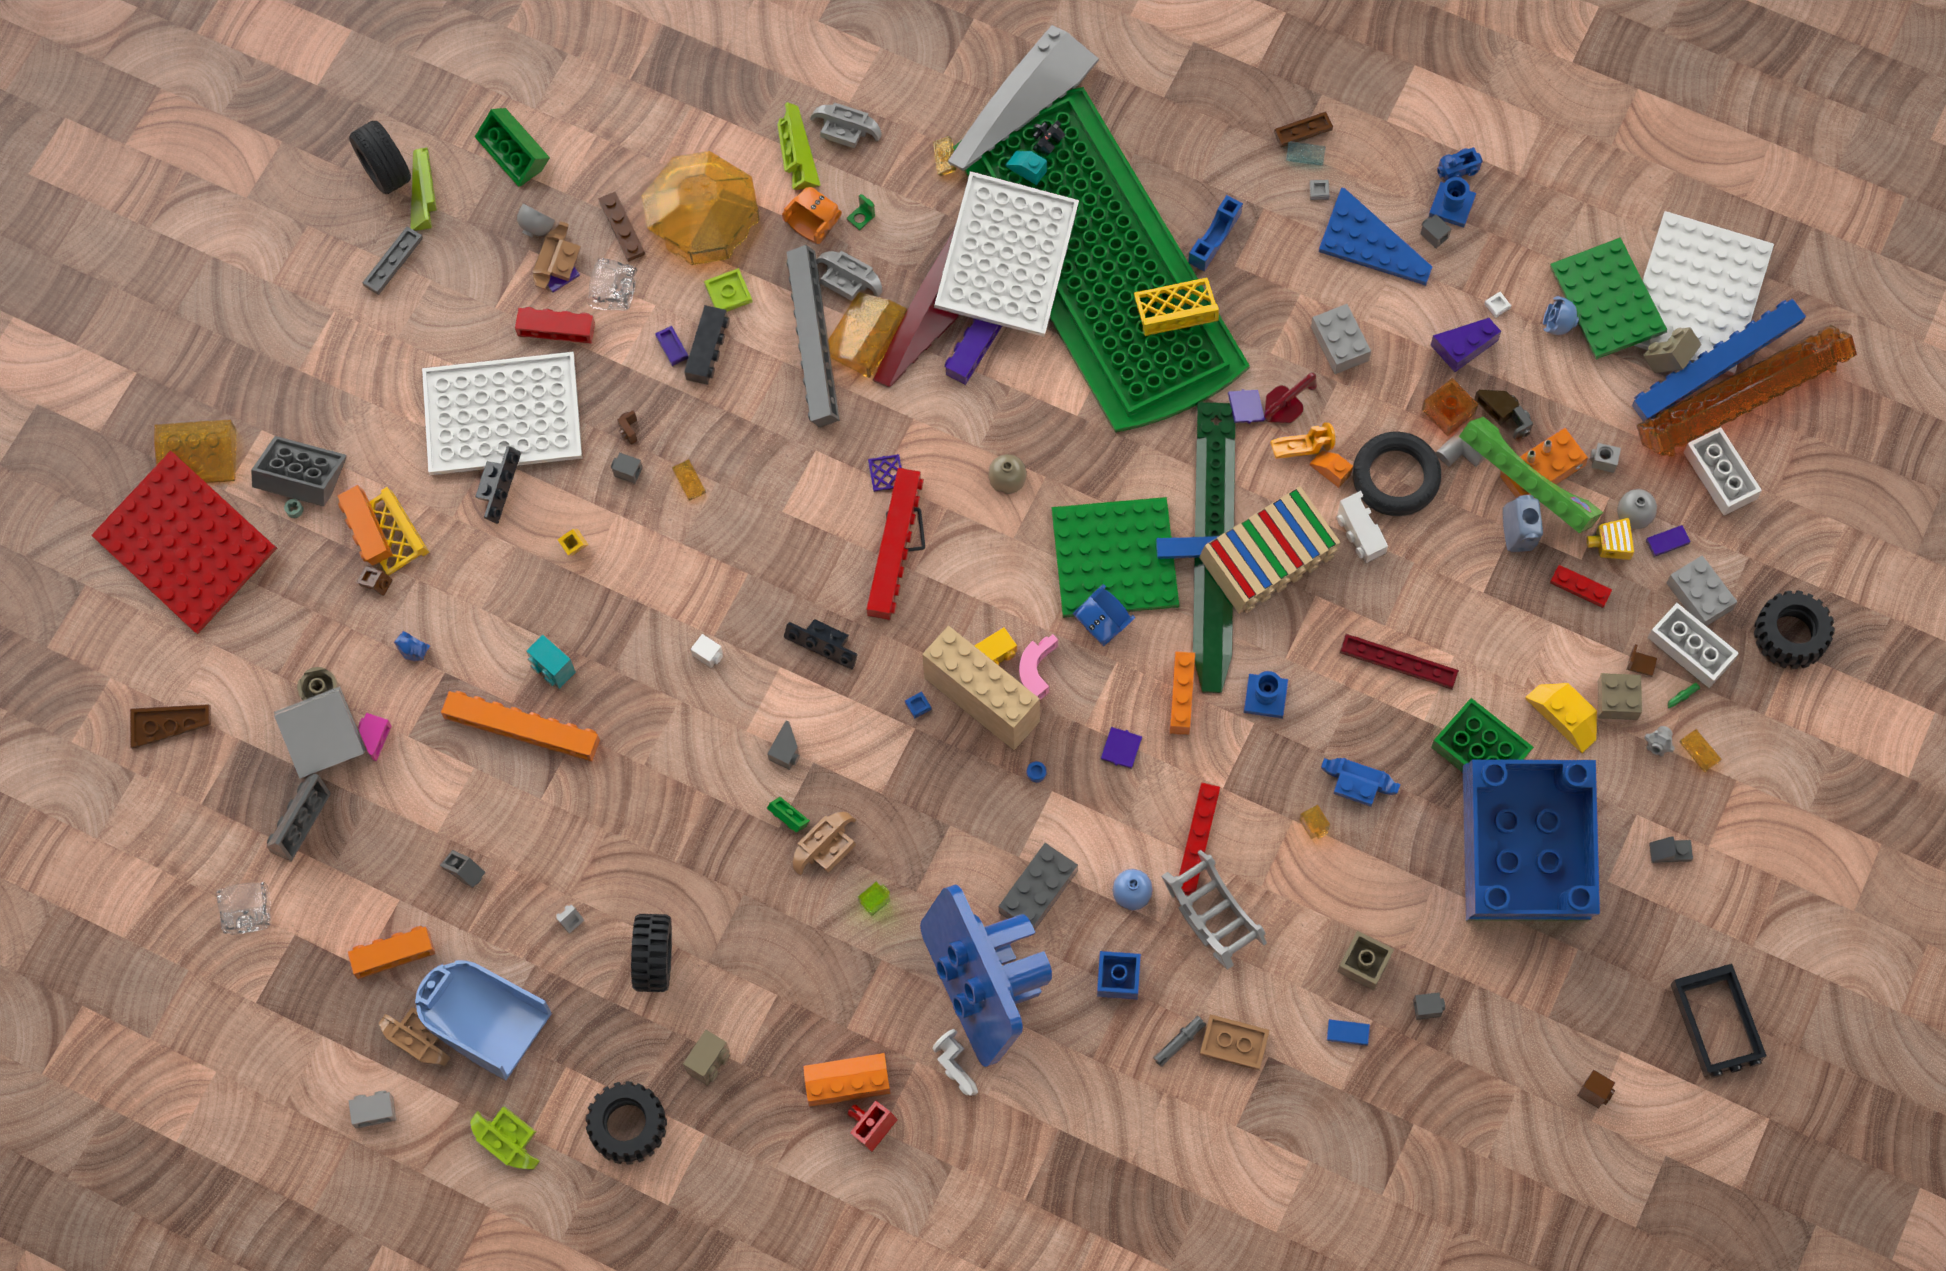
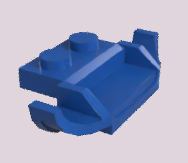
[1321,758,1400,807]

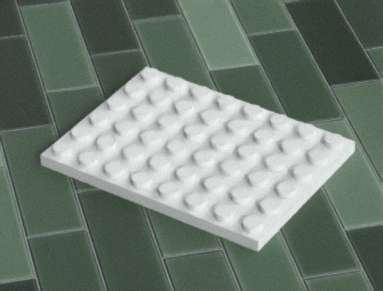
[934,171,1079,337]
[1634,211,1774,376]
[422,352,582,475]

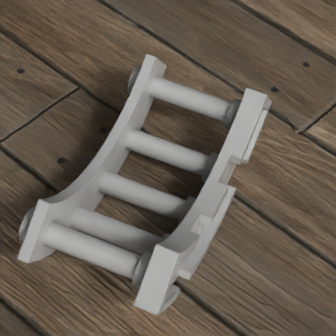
[1161,850,1267,970]

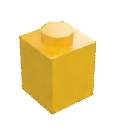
[557,529,589,556]

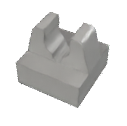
[556,905,584,934]

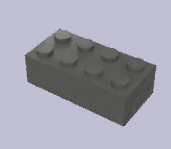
[998,843,1078,930]

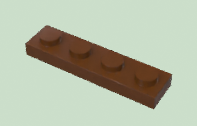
[598,192,645,262]

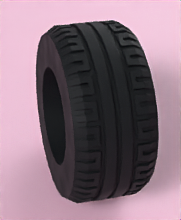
[349,121,411,194]

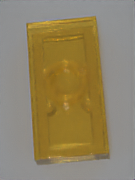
[933,135,956,177]
[672,459,706,501]

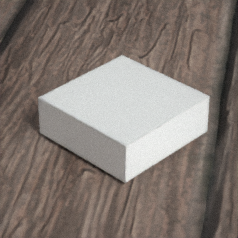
[1484,292,1511,318]

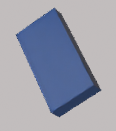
[1327,1019,1370,1046]

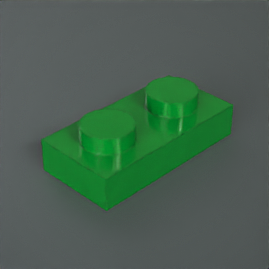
[767,797,810,833]

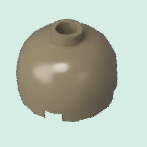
[988,454,1027,494]

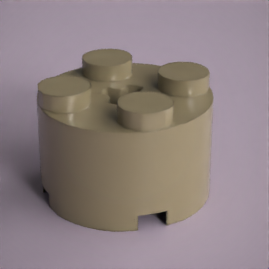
[297,667,340,700]

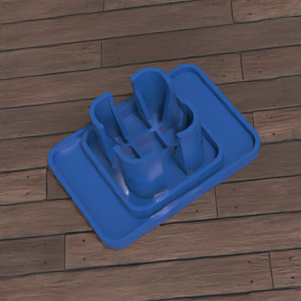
[920,884,1052,1067]

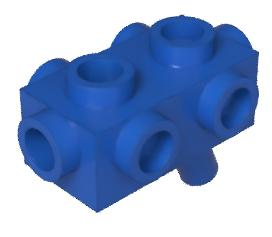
[1437,147,1483,181]

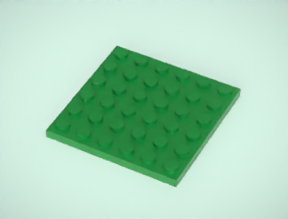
[1051,497,1179,618]

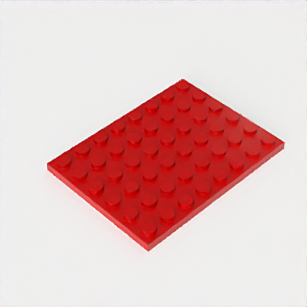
[91,450,277,634]

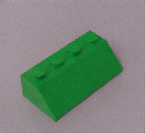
[474,108,550,187]

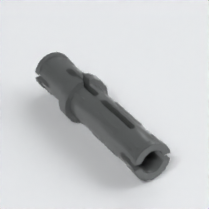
[1153,1015,1206,1067]

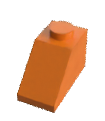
[1309,450,1353,488]

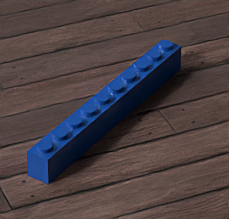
[1632,298,1806,424]

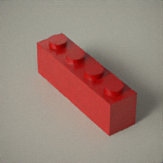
[515,307,595,344]

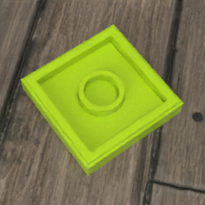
[704,268,753,312]

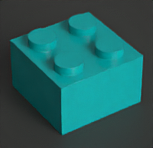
[526,635,576,689]

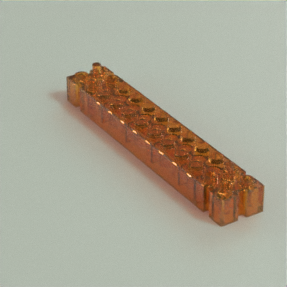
[1636,325,1857,457]

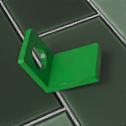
[847,194,875,231]

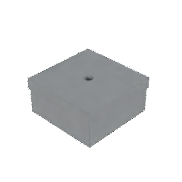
[274,686,366,778]

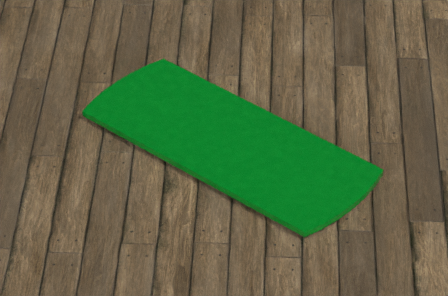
[952,87,1250,433]

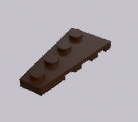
[130,704,211,749]

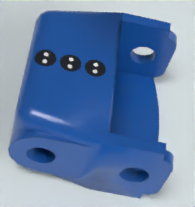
[1073,584,1135,647]

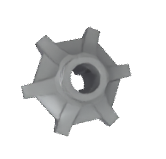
[1644,726,1675,756]

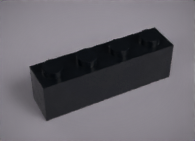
[684,305,730,385]

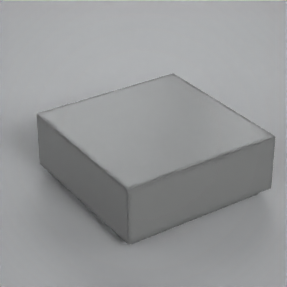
[1309,180,1330,200]

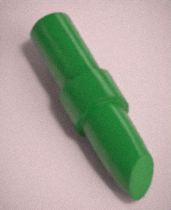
[1668,683,1700,708]

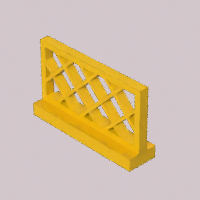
[1134,278,1219,336]
[369,487,430,576]

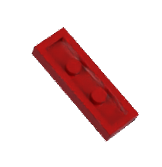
[1550,565,1613,608]

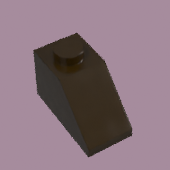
[1474,389,1520,426]

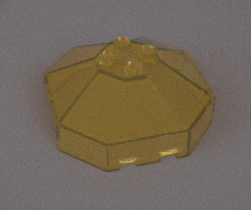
[642,151,760,265]

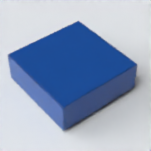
[905,691,932,719]

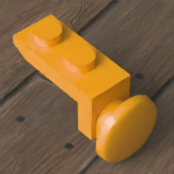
[1270,422,1336,459]

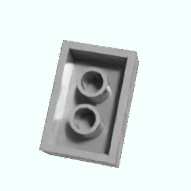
[1311,304,1371,374]
[1667,555,1737,626]

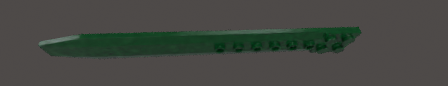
[1193,402,1236,693]

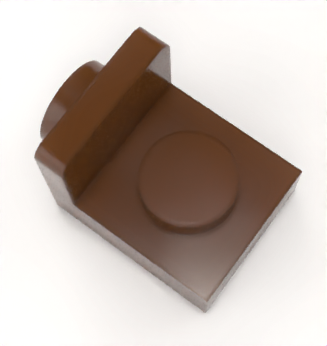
[357,566,392,596]

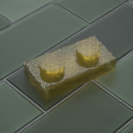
[1680,729,1722,772]

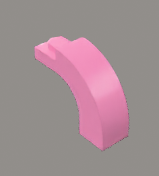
[1019,635,1058,700]

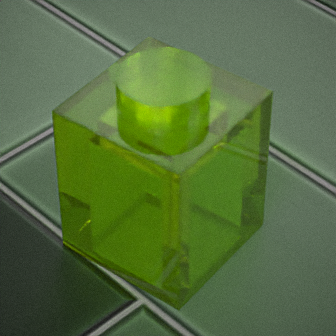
[858,881,890,916]

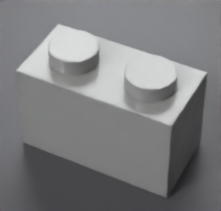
[348,1091,396,1129]

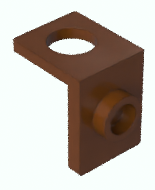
[1626,644,1657,677]

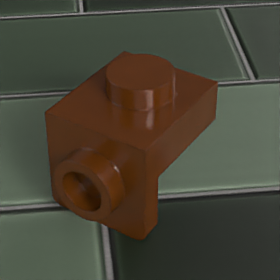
[617,410,637,445]

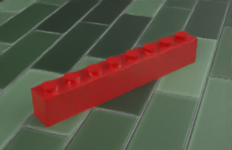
[866,468,924,620]

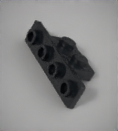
[475,446,521,524]
[784,619,858,670]

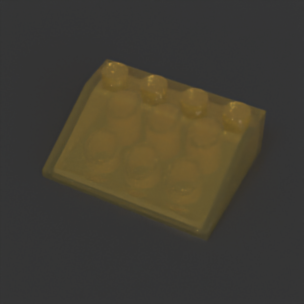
[828,292,907,378]
[154,419,236,483]

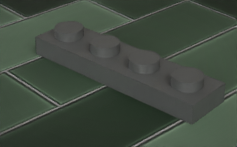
[362,226,423,295]

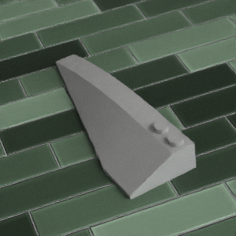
[948,25,1099,171]

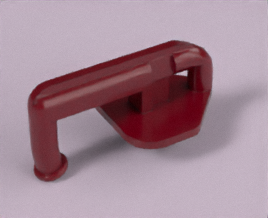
[1264,372,1317,423]

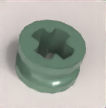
[284,499,303,518]

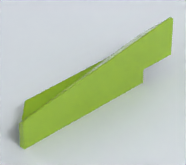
[777,102,820,190]
[410,147,437,231]

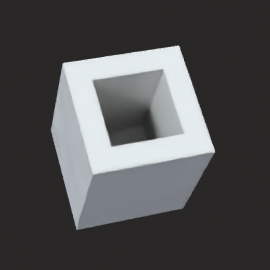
[691,634,723,668]

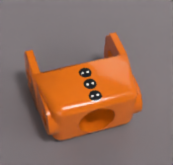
[782,187,842,244]

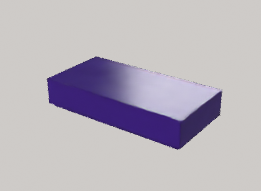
[655,325,689,366]
[1646,525,1691,557]

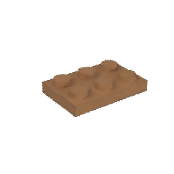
[1200,1014,1270,1071]

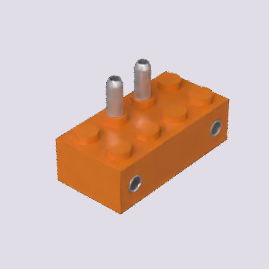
[1500,428,1588,498]

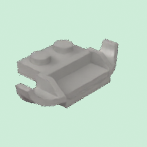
[810,103,882,148]
[816,251,882,301]

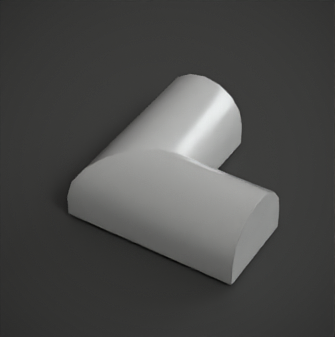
[1435,428,1485,467]

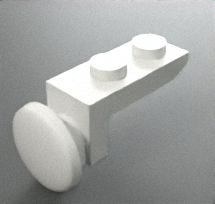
[933,1029,978,1096]

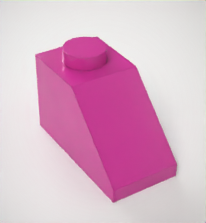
[358,713,392,761]

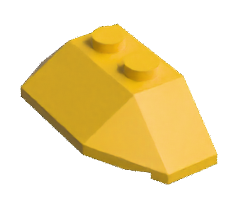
[1525,683,1597,753]

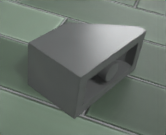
[767,720,800,770]
[440,850,485,888]

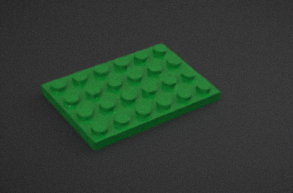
[1550,237,1667,359]

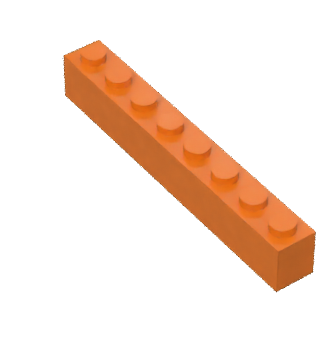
[441,691,600,762]

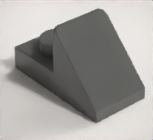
[1649,836,1693,863]

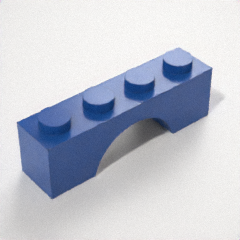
[1188,195,1243,272]

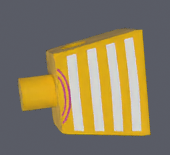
[1586,518,1634,560]

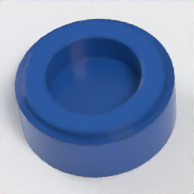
[1027,761,1046,782]

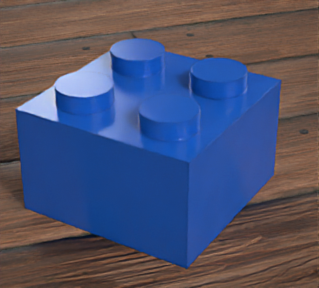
[1097,951,1141,1000]

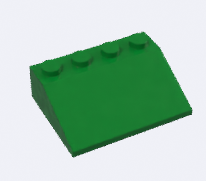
[1431,698,1534,773]

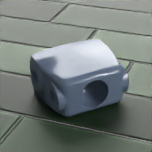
[1503,495,1543,552]

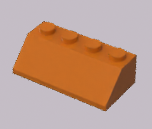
[803,1053,891,1107]

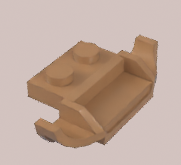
[533,221,581,290]
[793,812,856,876]
[379,1007,450,1066]

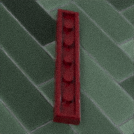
[1340,634,1459,690]

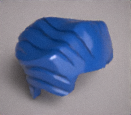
[394,631,430,661]

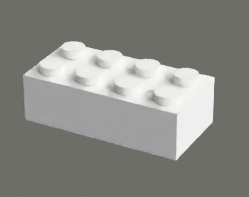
[1683,427,1762,515]
[1648,603,1739,688]

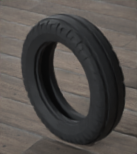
[1352,431,1442,516]

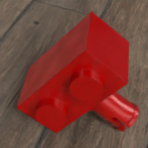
[848,1101,898,1152]

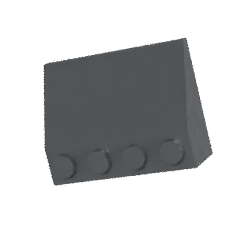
[251,436,347,507]
[266,774,331,862]

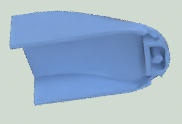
[415,960,552,1080]

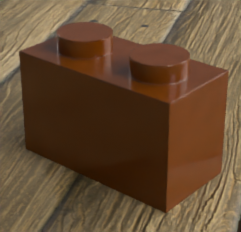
[1577,1069,1616,1109]

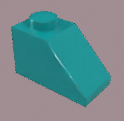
[1006,151,1047,185]

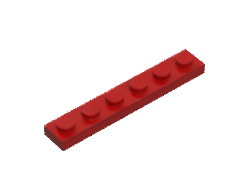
[1175,782,1221,897]

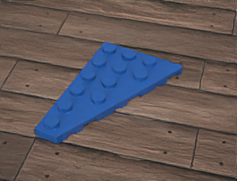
[1318,187,1432,286]

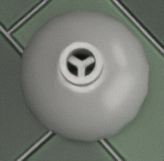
[517,204,555,237]
[1617,489,1657,529]

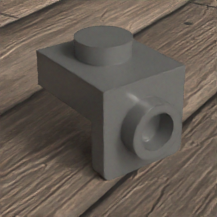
[1512,406,1533,440]

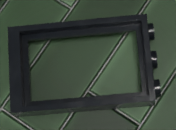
[1671,964,1767,1078]

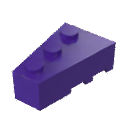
[1431,318,1501,372]

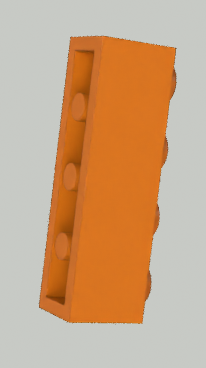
[337,485,393,566]
[1169,651,1195,735]
[348,926,435,979]

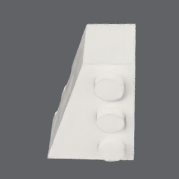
[1336,491,1388,563]

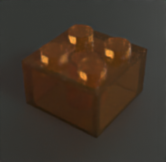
[1422,378,1479,436]

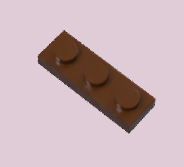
[1274,111,1333,148]

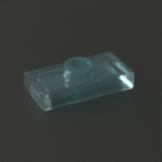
[1286,141,1326,166]

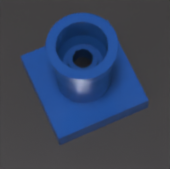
[1429,177,1476,228]
[1244,671,1288,719]

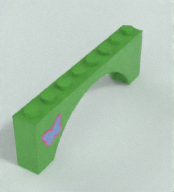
[1459,417,1603,533]

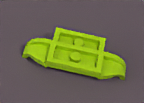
[470,1107,540,1169]

